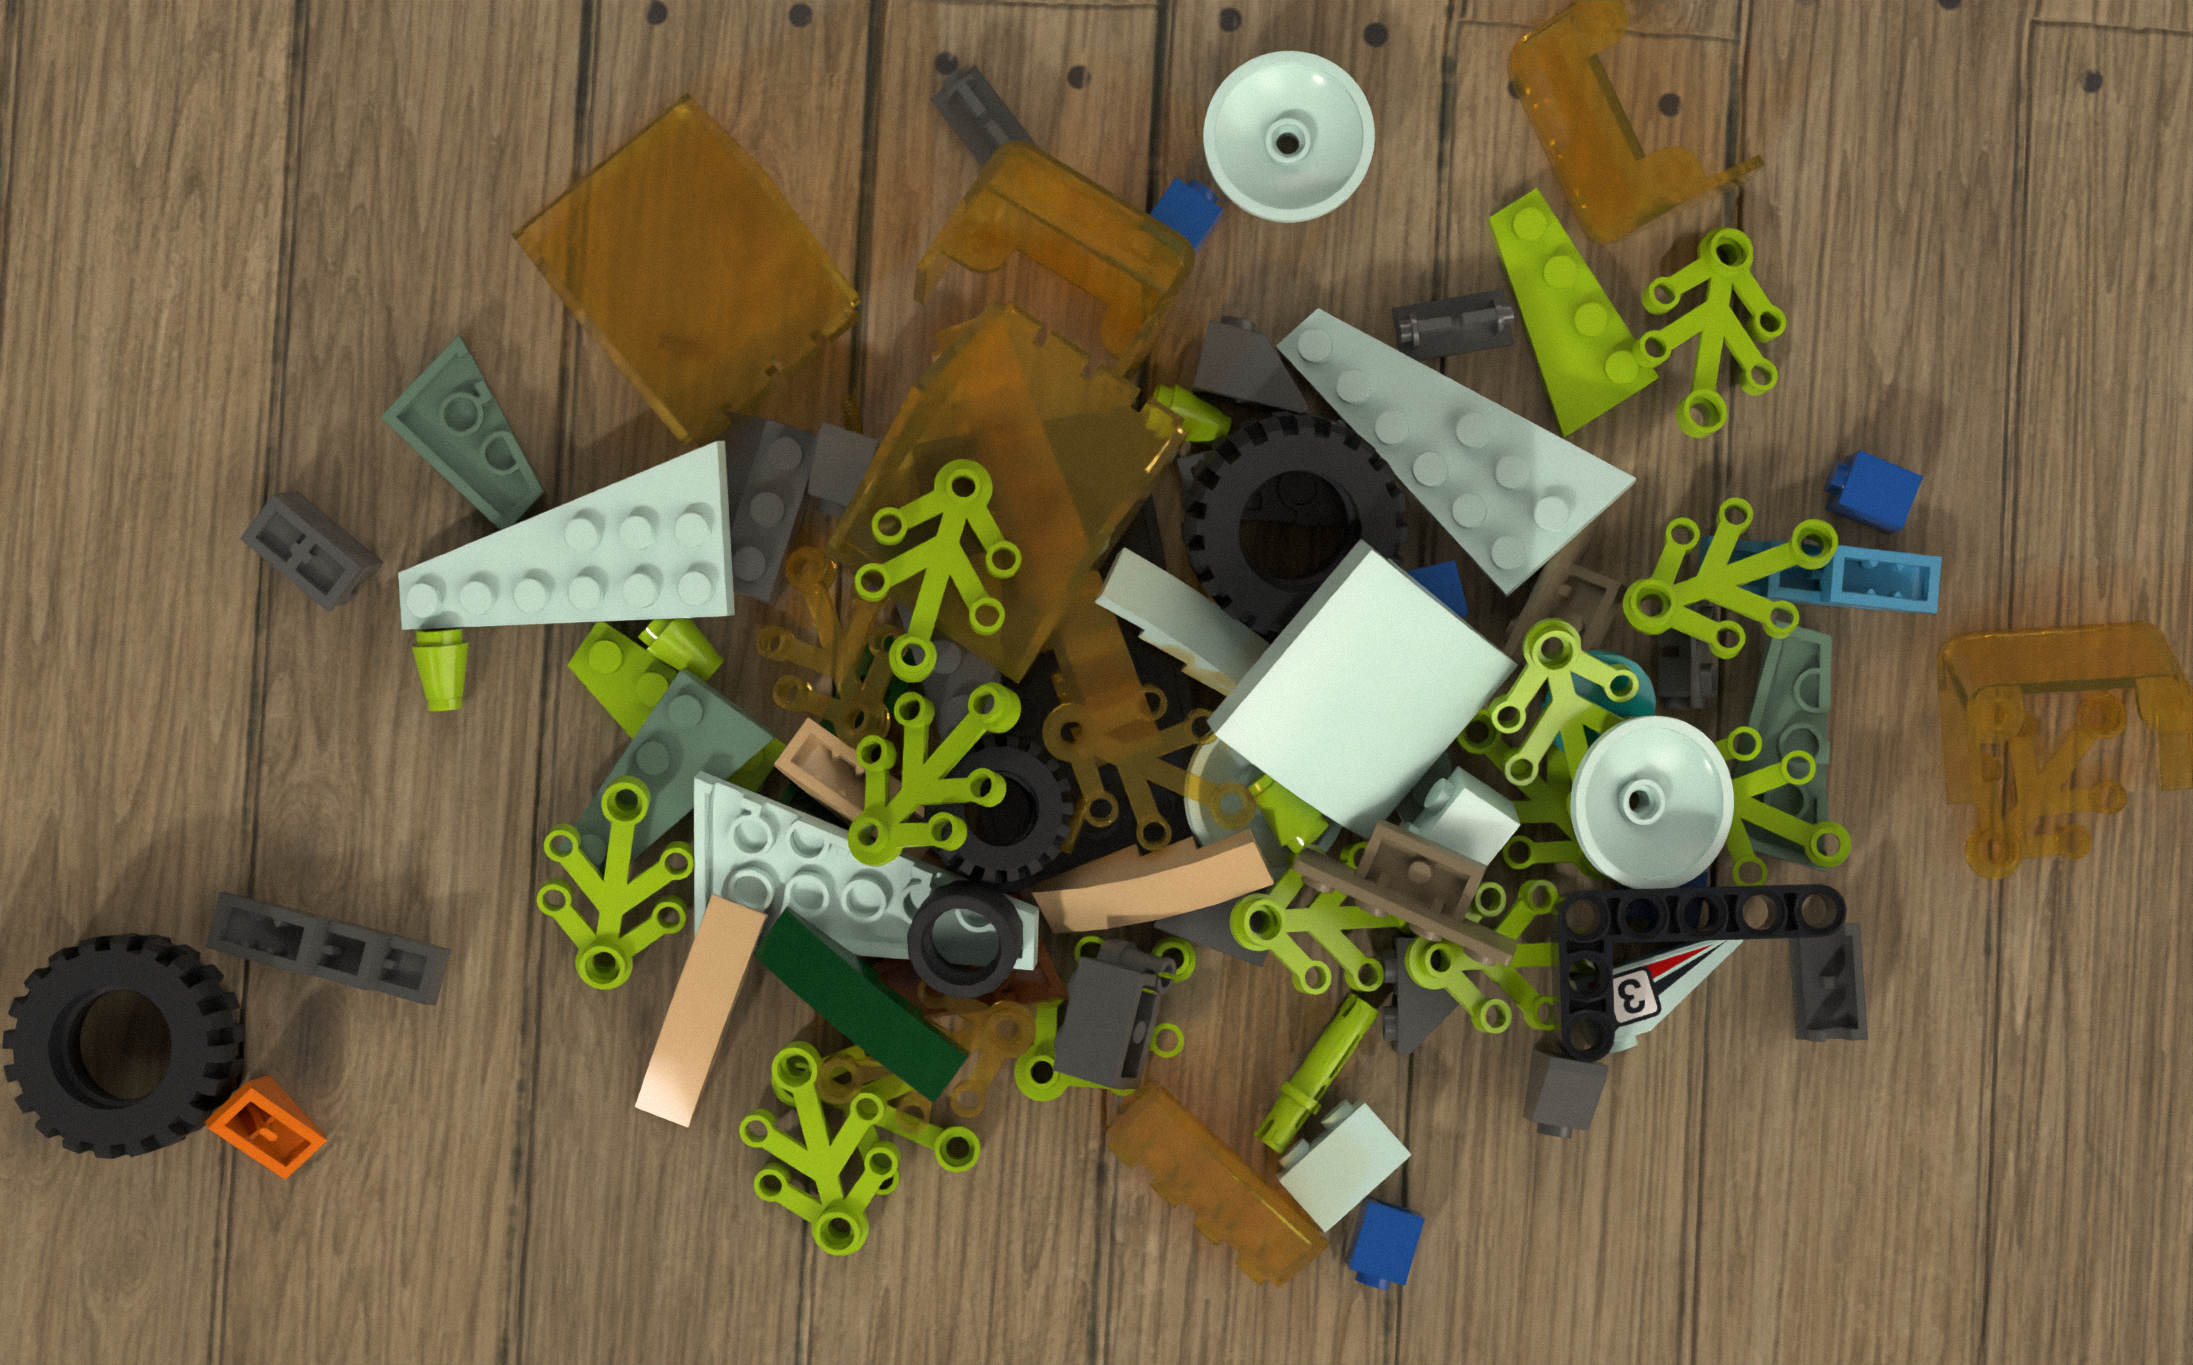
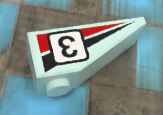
[1568,940,1743,1054]

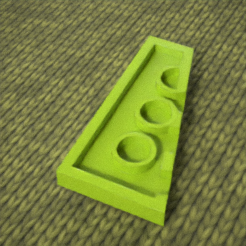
[1487,188,1660,439]
[567,621,787,794]

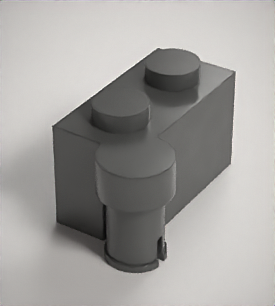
[1052,937,1176,1090]

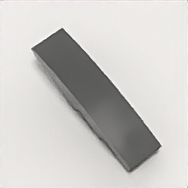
[206,892,451,1005]

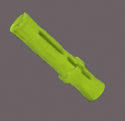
[1253,992,1381,1155]

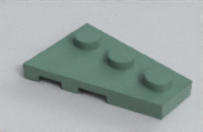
[380,335,547,530]

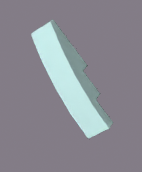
[1095,547,1270,696]

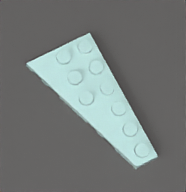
[1276,308,1636,598]
[398,441,735,630]
[694,771,1039,970]

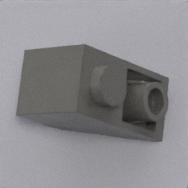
[1382,936,1467,1054]

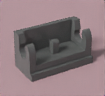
[240,491,384,612]
[1789,922,1868,1042]

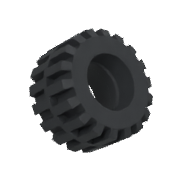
[922,735,1074,884]

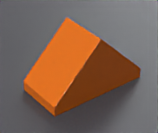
[205,1075,327,1180]

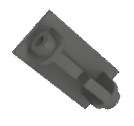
[930,65,1043,189]
[1392,289,1514,361]
[1657,599,1718,710]

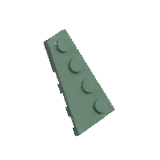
[1724,620,1832,872]
[559,668,779,877]

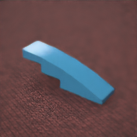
[1698,536,1942,614]

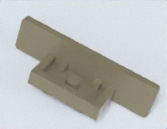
[1483,515,1627,720]
[1292,818,1518,966]

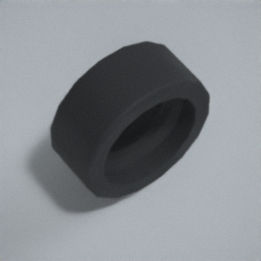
[907,880,1023,998]

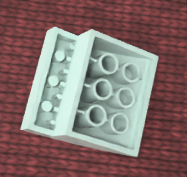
[1207,539,1518,839]

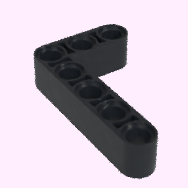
[1550,884,1847,1062]

